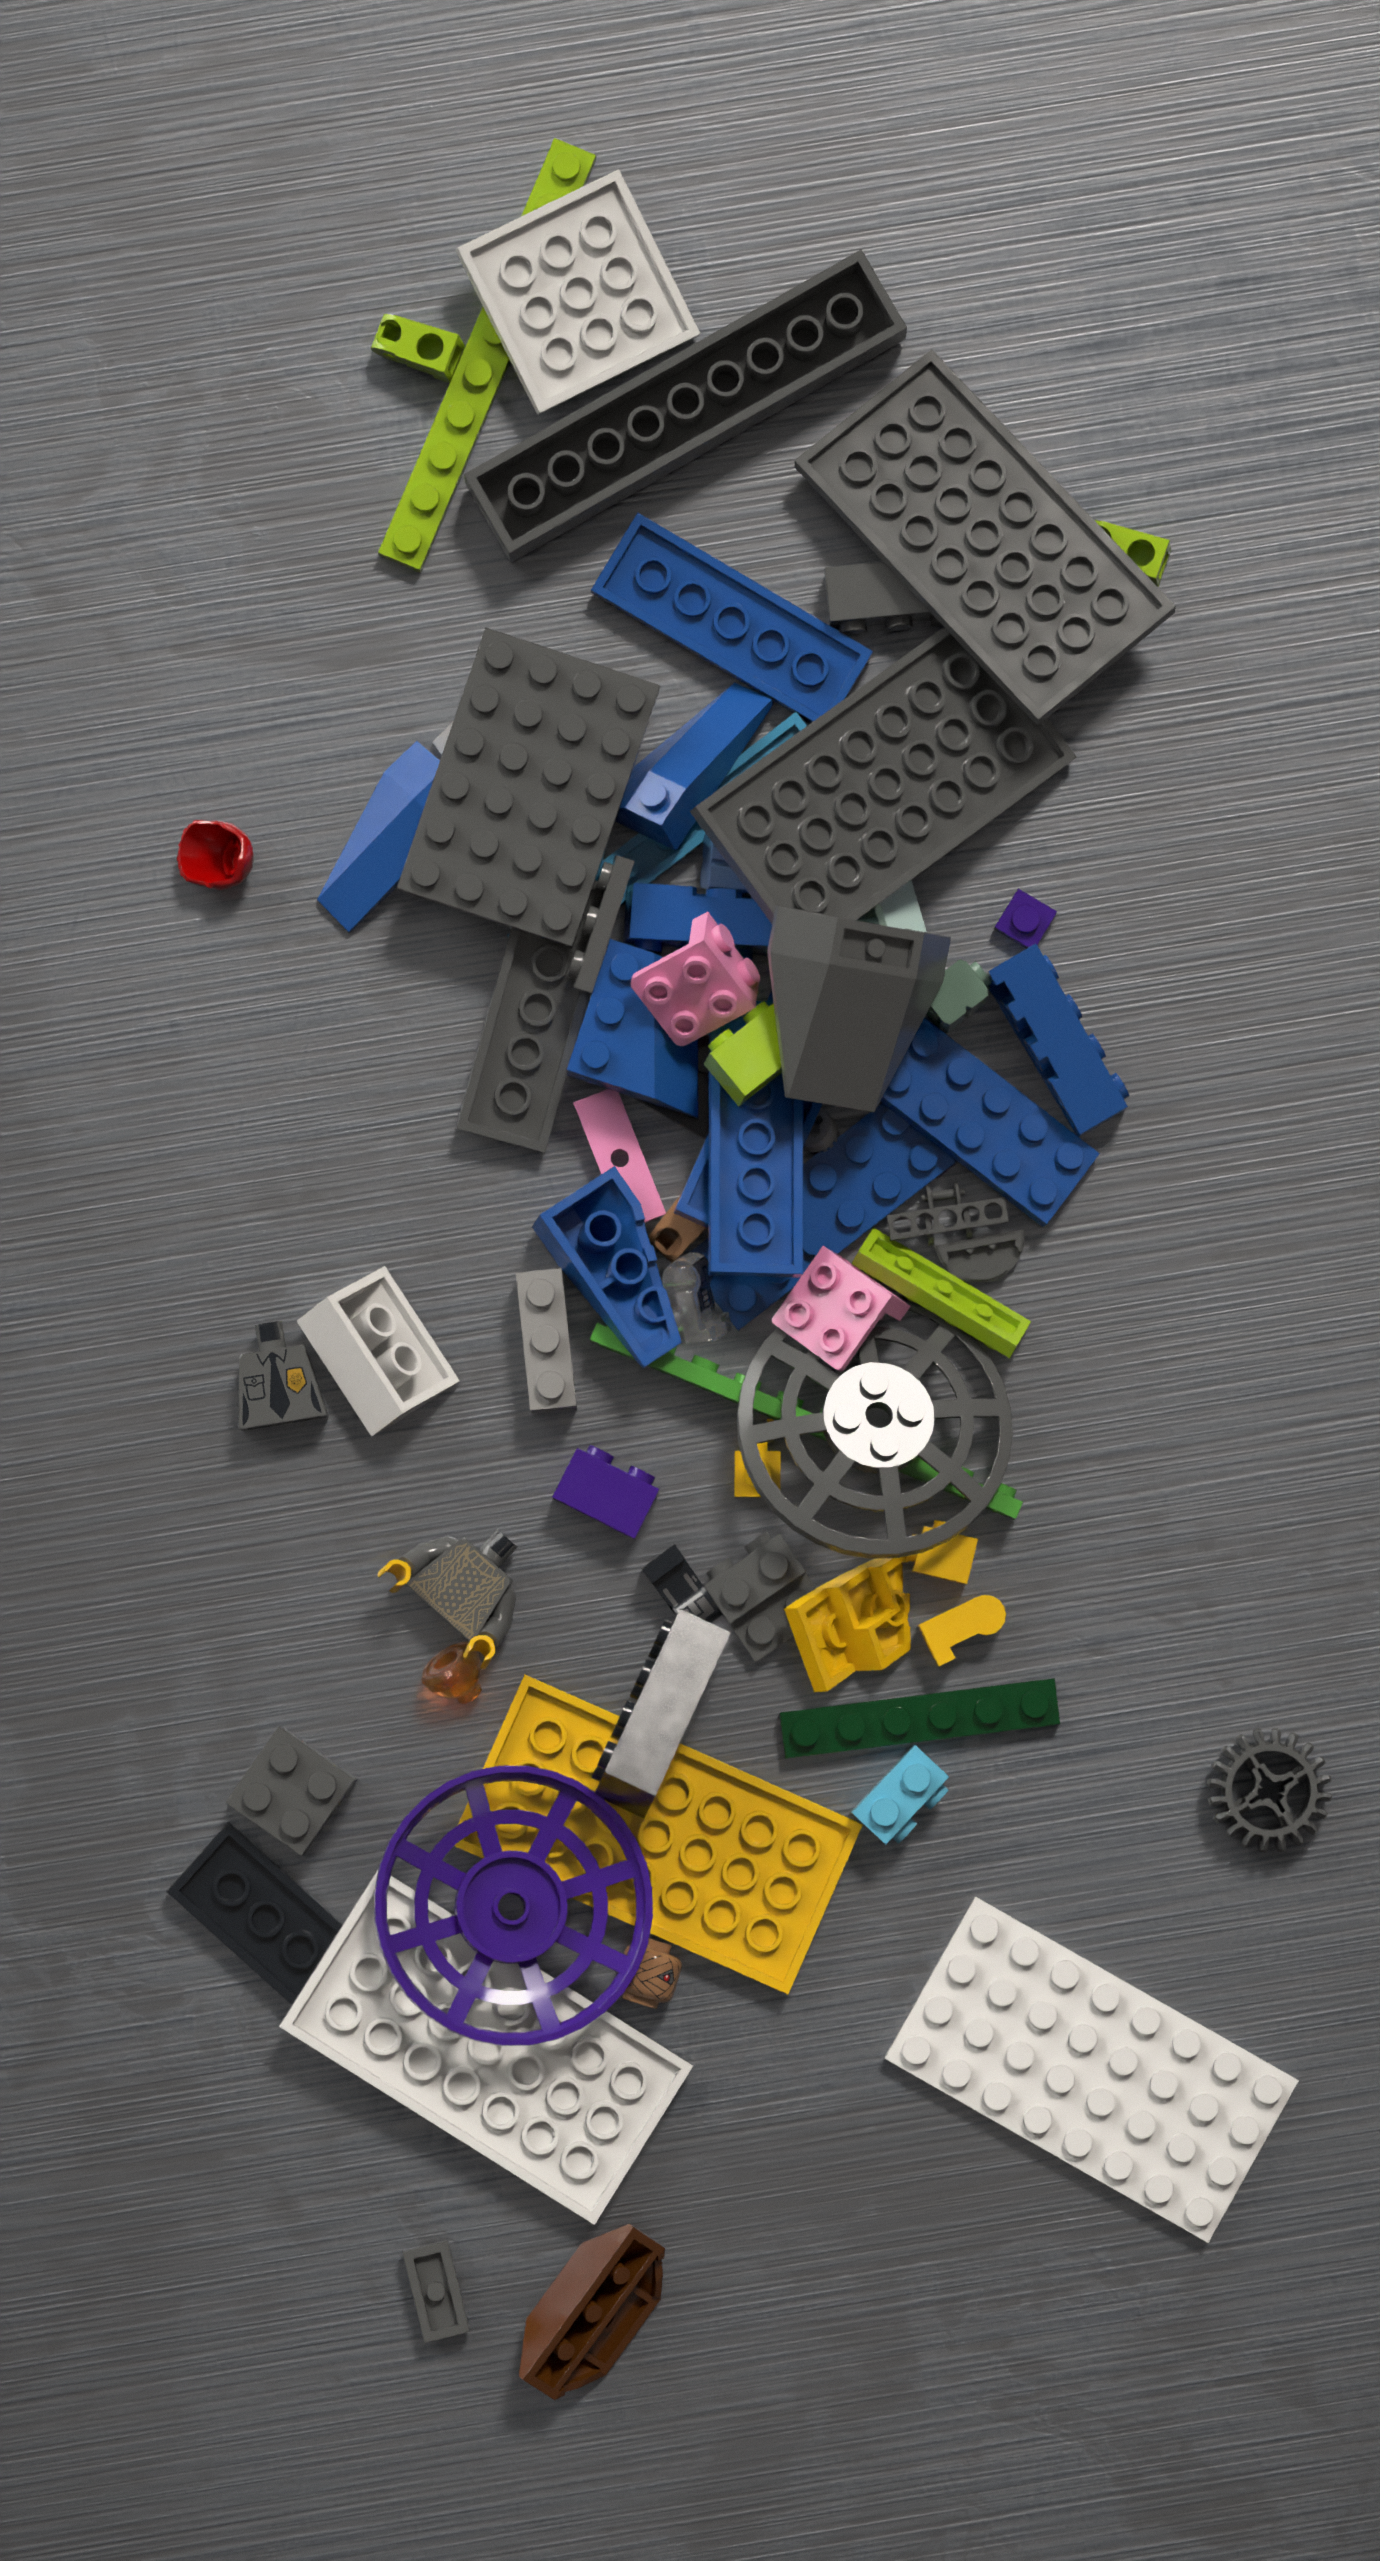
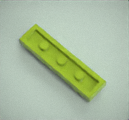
[851,1227,1031,1358]

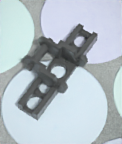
[886,1181,1009,1246]

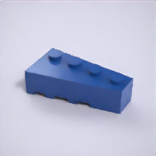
[623,883,772,960]
[987,943,1130,1138]

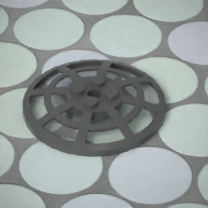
[736,1296,1013,1559]

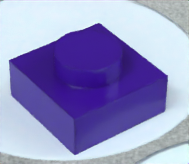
[994,888,1057,949]

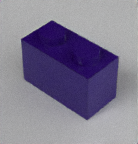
[552,1445,660,1540]

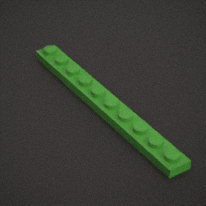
[590,1323,1023,1520]

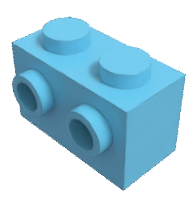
[851,1745,949,1845]

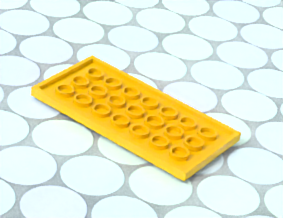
[455,1674,863,1994]

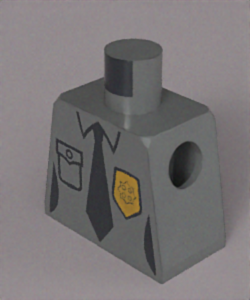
[238,1321,329,1431]

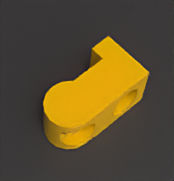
[918,1595,1006,1667]

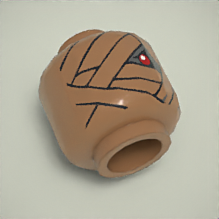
[617,1938,682,2009]

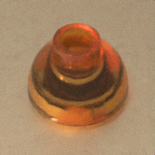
[421,1642,482,1704]

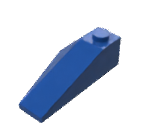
[317,741,440,933]
[532,1166,682,1368]

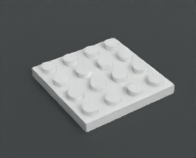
[455,169,701,415]

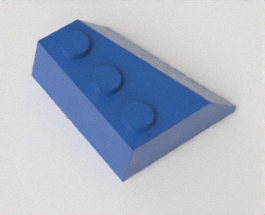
[567,939,698,1118]

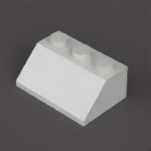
[297,1266,460,1437]

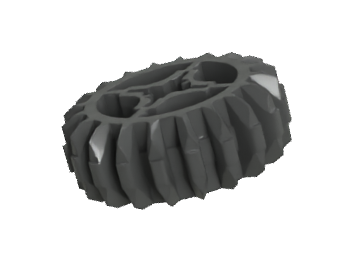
[1207,1728,1332,1853]

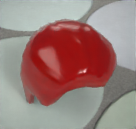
[177,820,254,890]

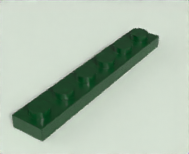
[780,1678,1060,1759]

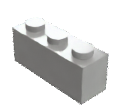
[516,1268,577,1413]

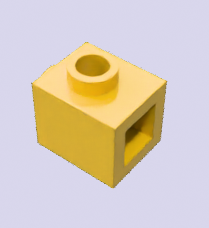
[906,1520,978,1585]

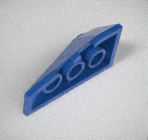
[615,682,774,851]

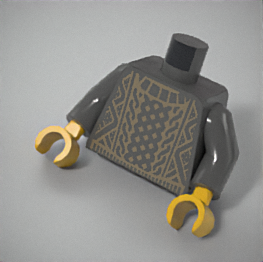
[377,1529,517,1669]

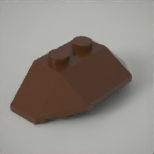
[519,2224,665,2400]

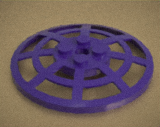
[374,1766,653,2046]

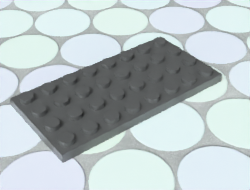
[794,349,1176,726]
[690,627,1077,924]

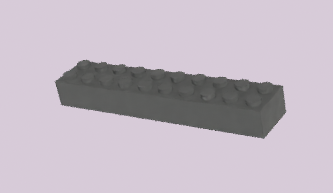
[464,249,907,563]

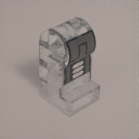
[663,1252,732,1345]

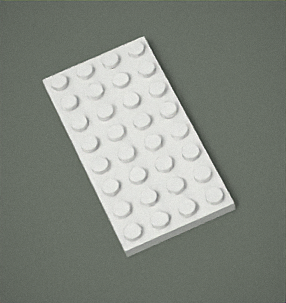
[279,1870,693,2225]
[884,1896,1299,2243]

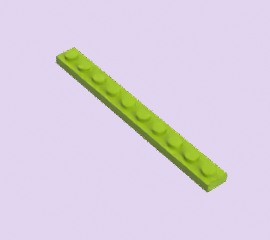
[378,138,596,573]

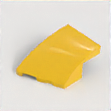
[784,1556,911,1692]

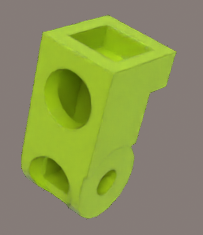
[371,314,465,383]
[1095,520,1172,587]

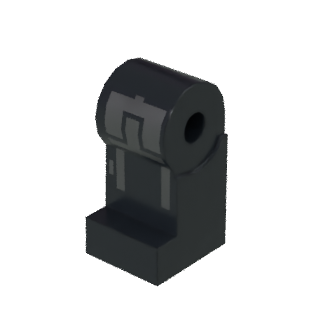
[641,1544,723,1623]

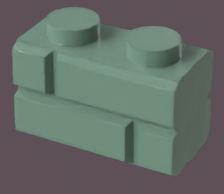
[926,959,992,1034]

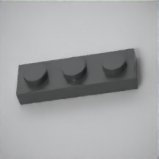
[567,855,635,993]

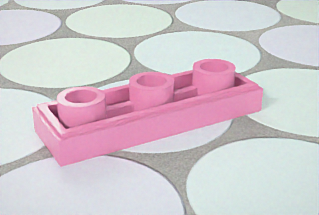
[573,1089,666,1223]

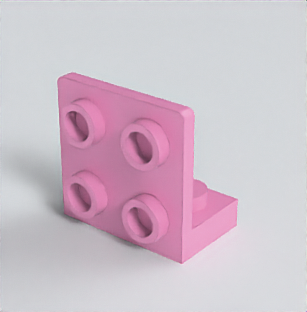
[772,1246,911,1371]

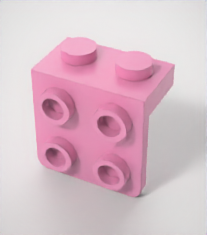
[630,912,760,1046]

